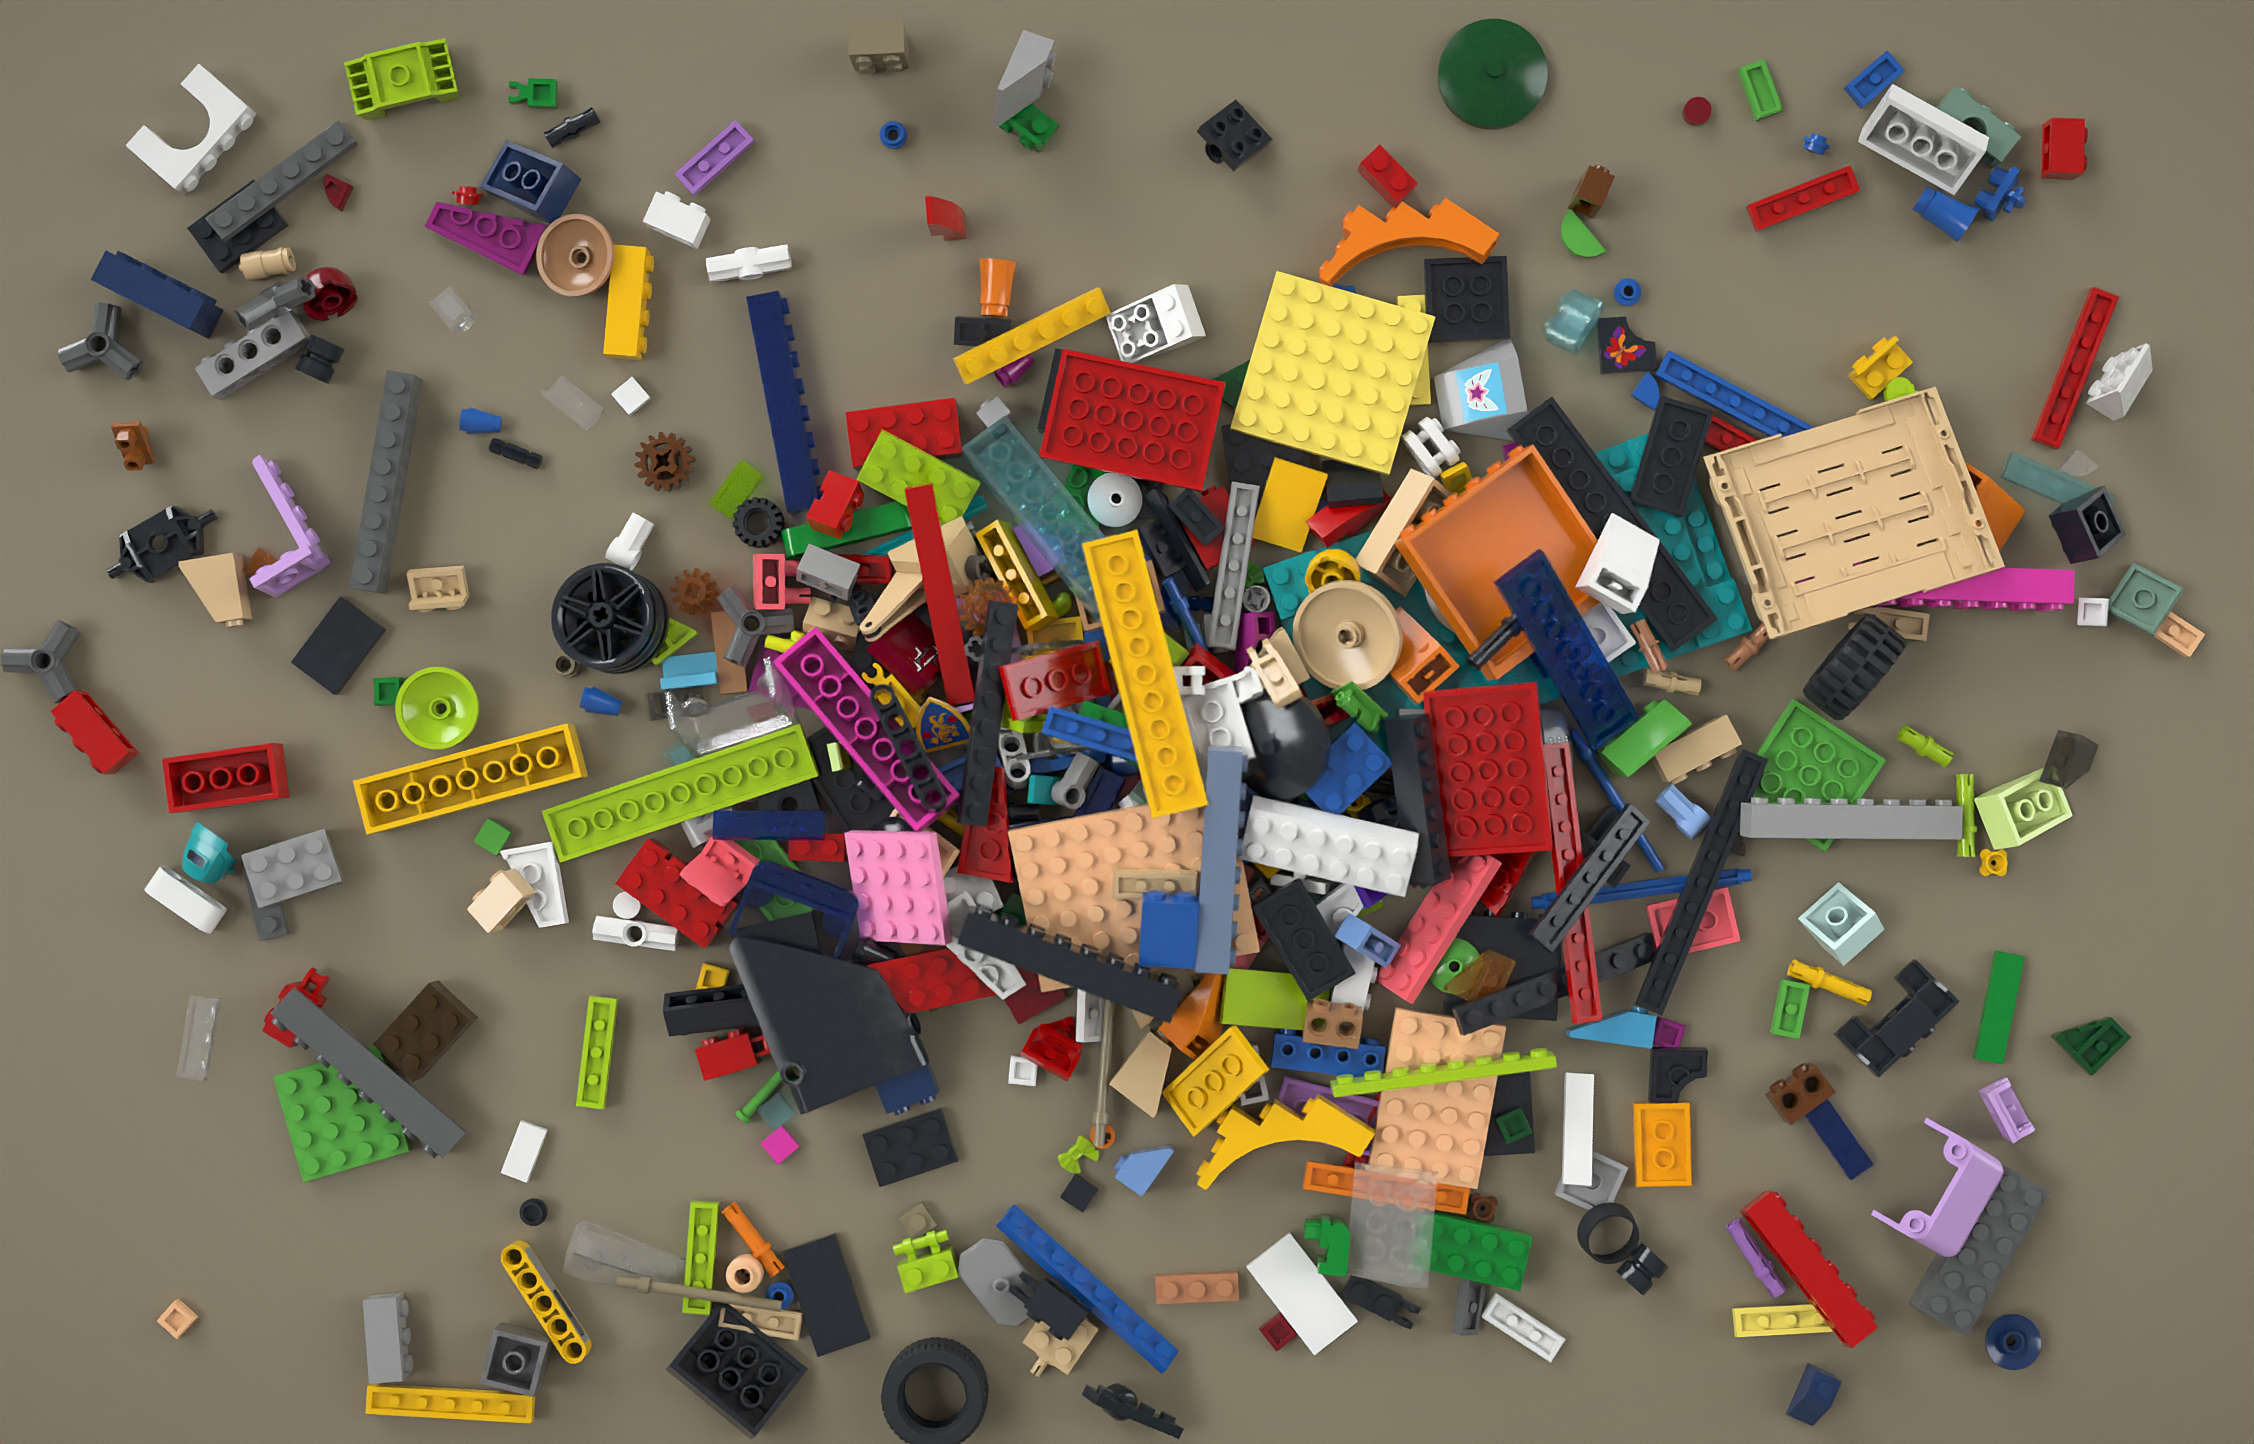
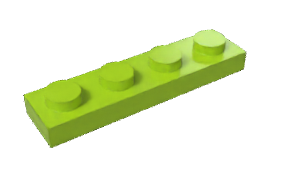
[576,995,619,1109]
[682,1200,720,1315]

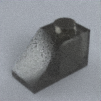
[2039,730,2099,789]

